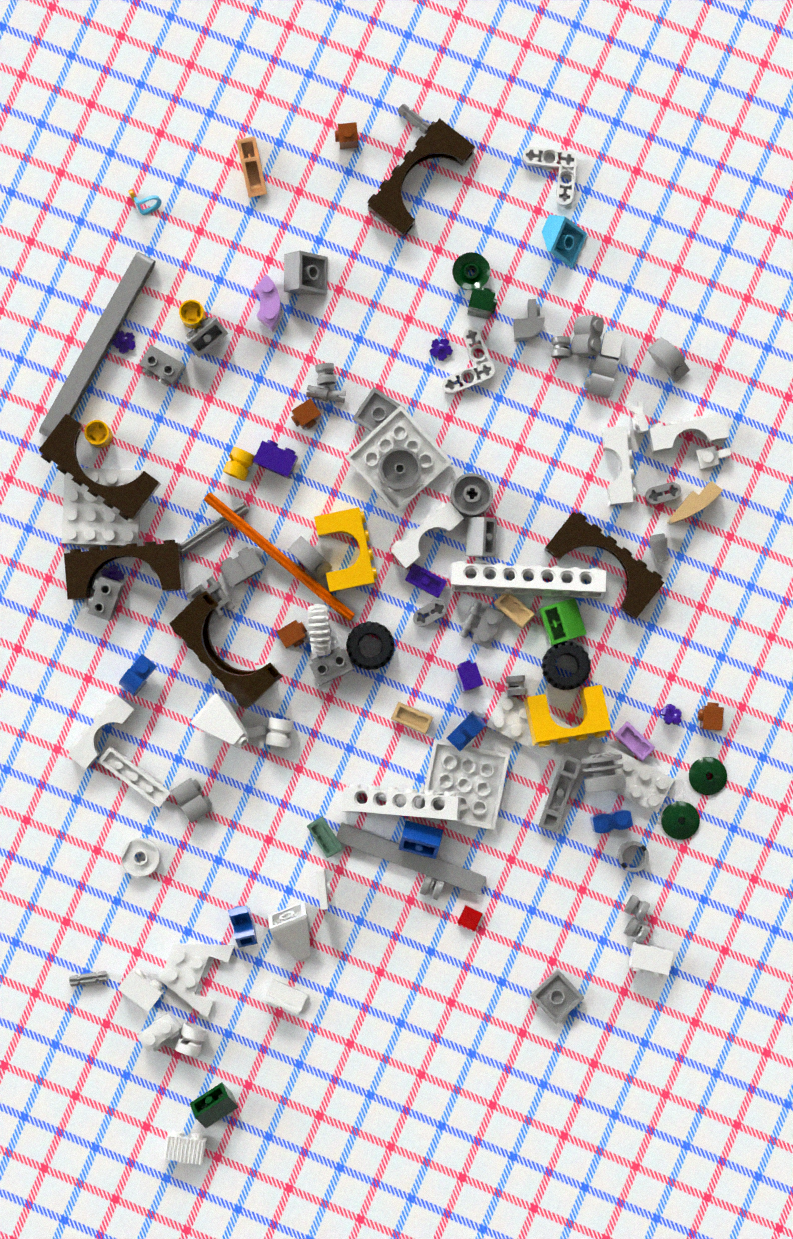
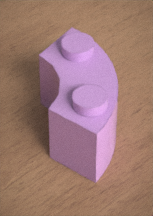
[254,275,281,332]

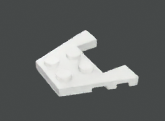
[160,943,234,1018]

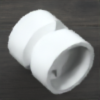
[265,717,294,748]
[175,1022,207,1057]

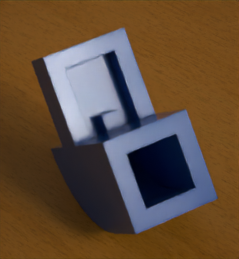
[119,654,158,696]
[446,711,486,751]
[228,905,258,948]

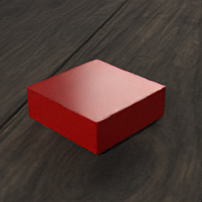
[457,905,483,931]

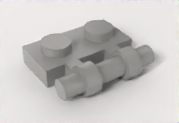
[186,576,235,626]
[459,600,505,649]

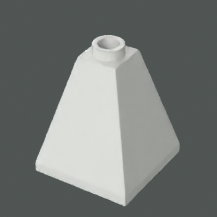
[190,693,249,748]
[268,901,311,962]

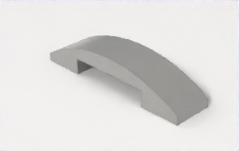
[538,754,582,833]

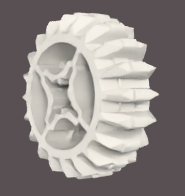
[308,604,331,656]

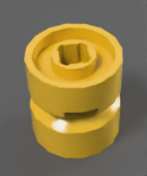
[179,299,206,329]
[84,420,113,448]
[223,447,255,481]

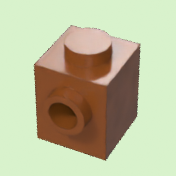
[334,122,359,149]
[291,398,322,429]
[276,620,307,649]
[698,702,724,731]

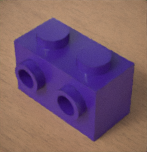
[253,440,298,479]

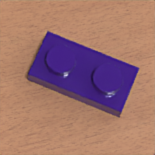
[405,563,447,598]

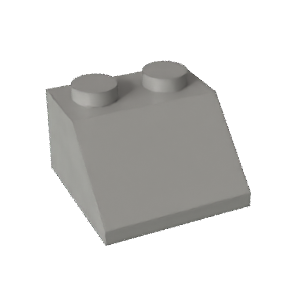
[284,250,328,295]

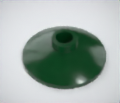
[452,252,490,290]
[689,757,727,795]
[661,801,700,840]

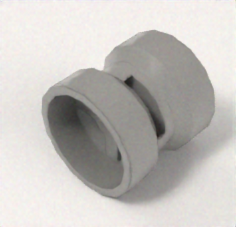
[551,336,570,359]
[315,363,336,386]
[506,675,526,696]
[420,875,444,900]
[624,895,650,921]
[624,917,651,943]

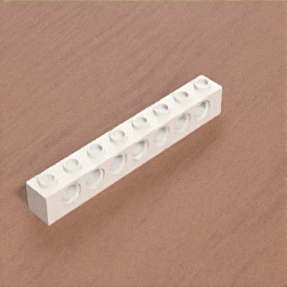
[451,561,606,599]

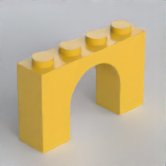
[314,507,378,593]
[524,685,611,748]

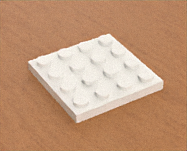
[344,405,453,514]
[61,468,142,546]
[420,739,510,830]

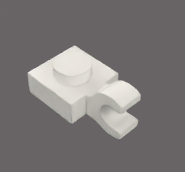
[627,400,648,435]
[695,446,731,470]

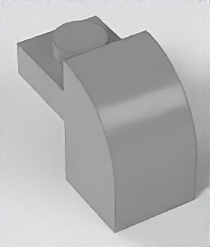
[513,299,545,342]
[647,337,690,383]
[288,536,332,581]

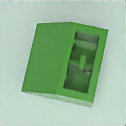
[538,598,587,646]

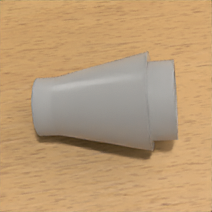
[649,533,668,562]

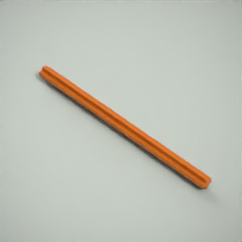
[204,493,355,621]

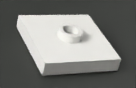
[316,867,331,910]

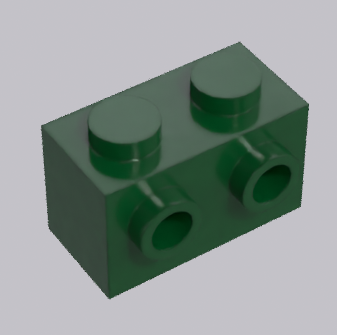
[467,287,498,319]
[189,1082,238,1128]

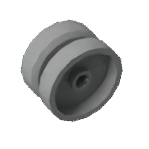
[377,447,422,491]
[450,473,493,518]

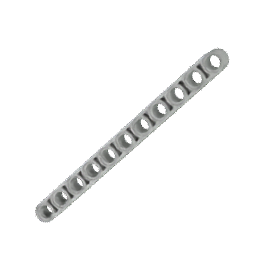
[39,252,156,437]

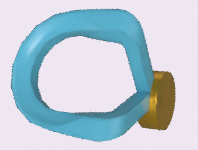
[128,189,162,215]

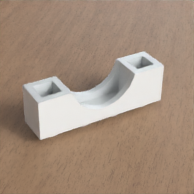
[647,413,729,453]
[601,426,636,506]
[391,501,464,570]
[68,695,137,769]

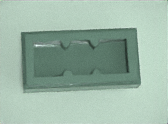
[307,816,343,858]

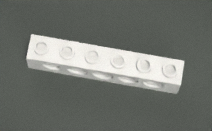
[342,784,461,820]

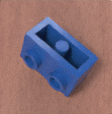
[398,820,443,859]

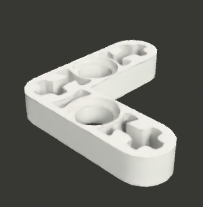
[522,147,577,207]
[442,327,495,395]

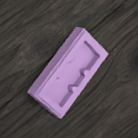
[614,721,655,762]

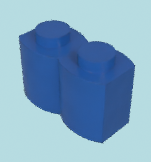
[590,809,633,834]

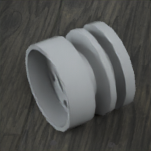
[581,753,626,792]

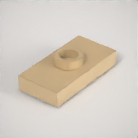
[494,594,535,629]
[391,702,433,735]

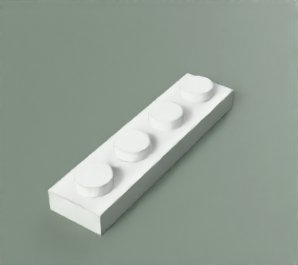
[98,746,171,808]

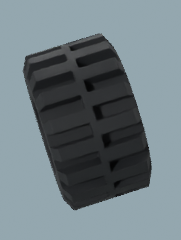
[346,621,394,670]
[541,642,591,690]

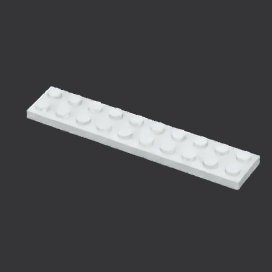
[486,692,675,813]

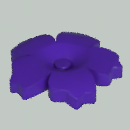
[113,330,136,354]
[429,338,453,361]
[101,565,125,582]
[660,704,682,725]

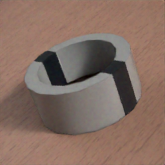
[617,841,649,872]

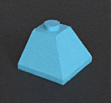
[542,215,587,268]

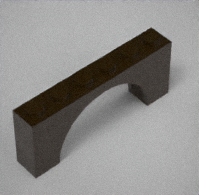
[367,118,475,238]
[39,413,161,521]
[544,512,665,620]
[64,540,185,600]
[169,591,283,710]

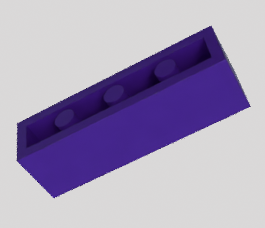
[455,660,484,692]

